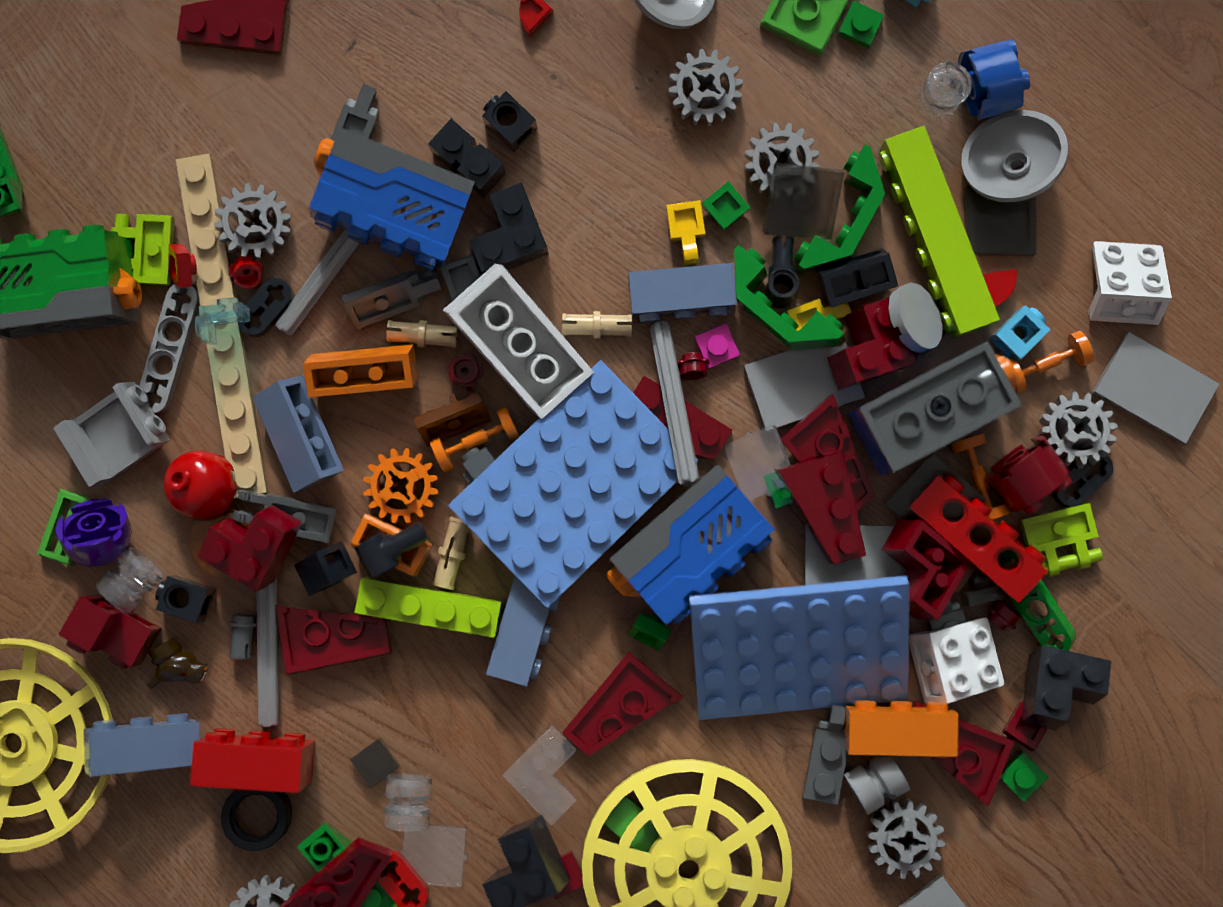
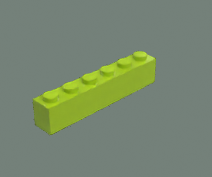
[878,125,1000,339]

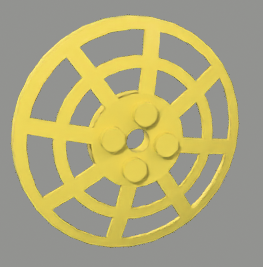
[0,638,113,853]
[582,759,793,907]

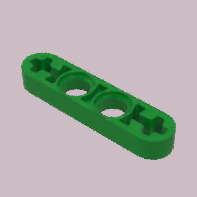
[985,537,1076,651]

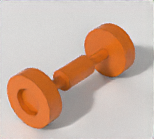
[1010,331,1094,394]
[430,406,520,473]
[950,433,1010,519]

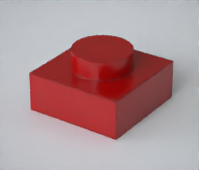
[168,244,197,288]

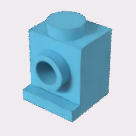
[988,305,1050,361]

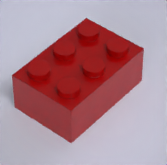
[190,728,315,793]

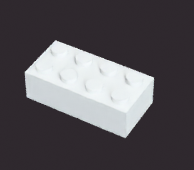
[443,264,594,419]

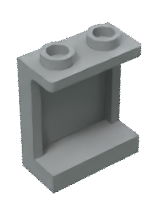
[53,382,170,487]

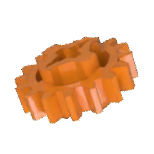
[363,448,440,523]

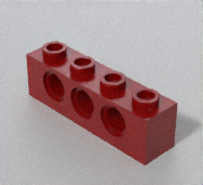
[909,472,1048,603]

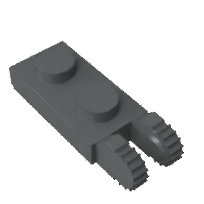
[233,490,337,543]

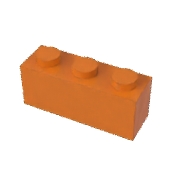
[303,344,418,398]
[845,700,958,757]

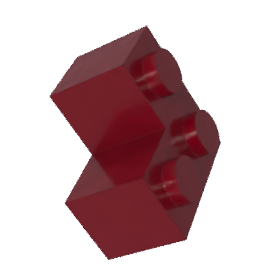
[827,298,916,391]
[197,505,302,593]
[881,520,971,620]
[58,594,162,669]

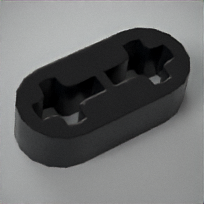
[237,278,295,337]
[1052,456,1113,507]

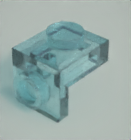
[195,298,250,345]

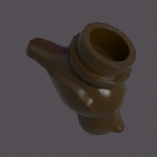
[147,638,208,689]

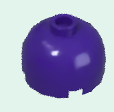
[55,498,132,567]

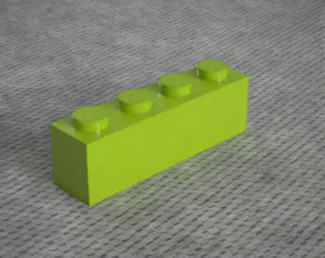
[355,577,504,638]

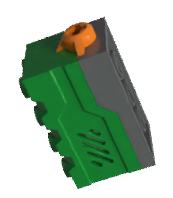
[0,225,142,340]

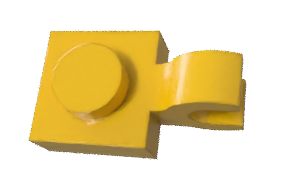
[666,200,705,265]
[786,299,851,331]

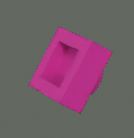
[694,323,740,370]

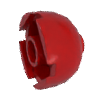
[163,450,236,521]

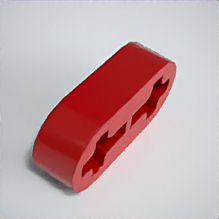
[377,850,429,907]

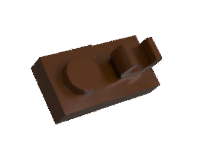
[414,387,491,447]

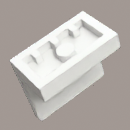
[1089,241,1172,325]
[909,617,1004,704]

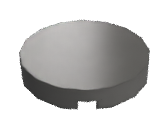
[888,282,943,353]

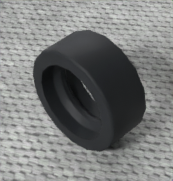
[221,789,292,851]

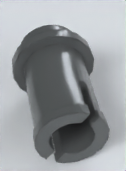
[229,614,257,659]

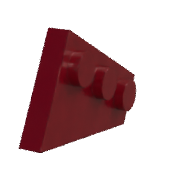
[177,0,289,55]
[633,376,732,460]
[779,394,875,512]
[774,453,867,564]
[275,605,392,675]
[562,651,683,756]
[912,700,1015,807]
[279,837,392,907]

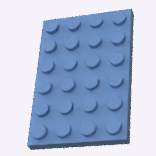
[448,360,698,608]
[690,576,909,720]

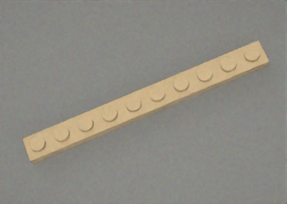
[176,153,269,499]

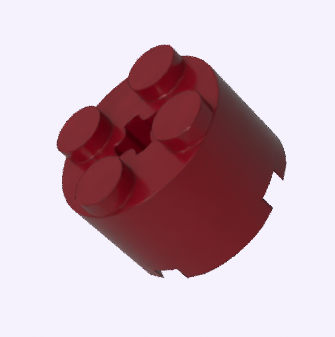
[985,436,1072,514]

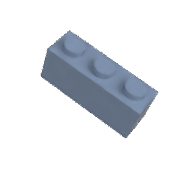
[628,263,737,323]
[252,375,344,493]
[486,576,561,686]
[84,713,200,777]

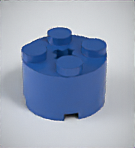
[958,39,1030,120]

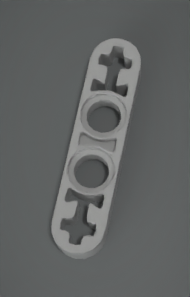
[139,284,200,414]

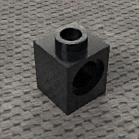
[482,91,537,152]
[294,541,357,596]
[155,575,216,623]

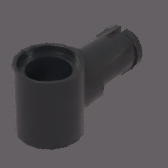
[764,236,799,309]
[354,521,429,580]

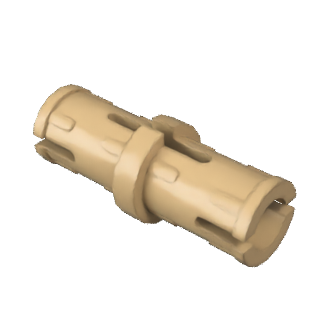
[562,311,632,339]
[386,320,459,348]
[432,517,469,590]

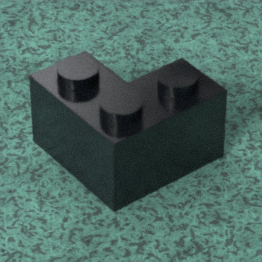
[469,182,549,274]
[1021,645,1111,731]
[482,815,571,907]

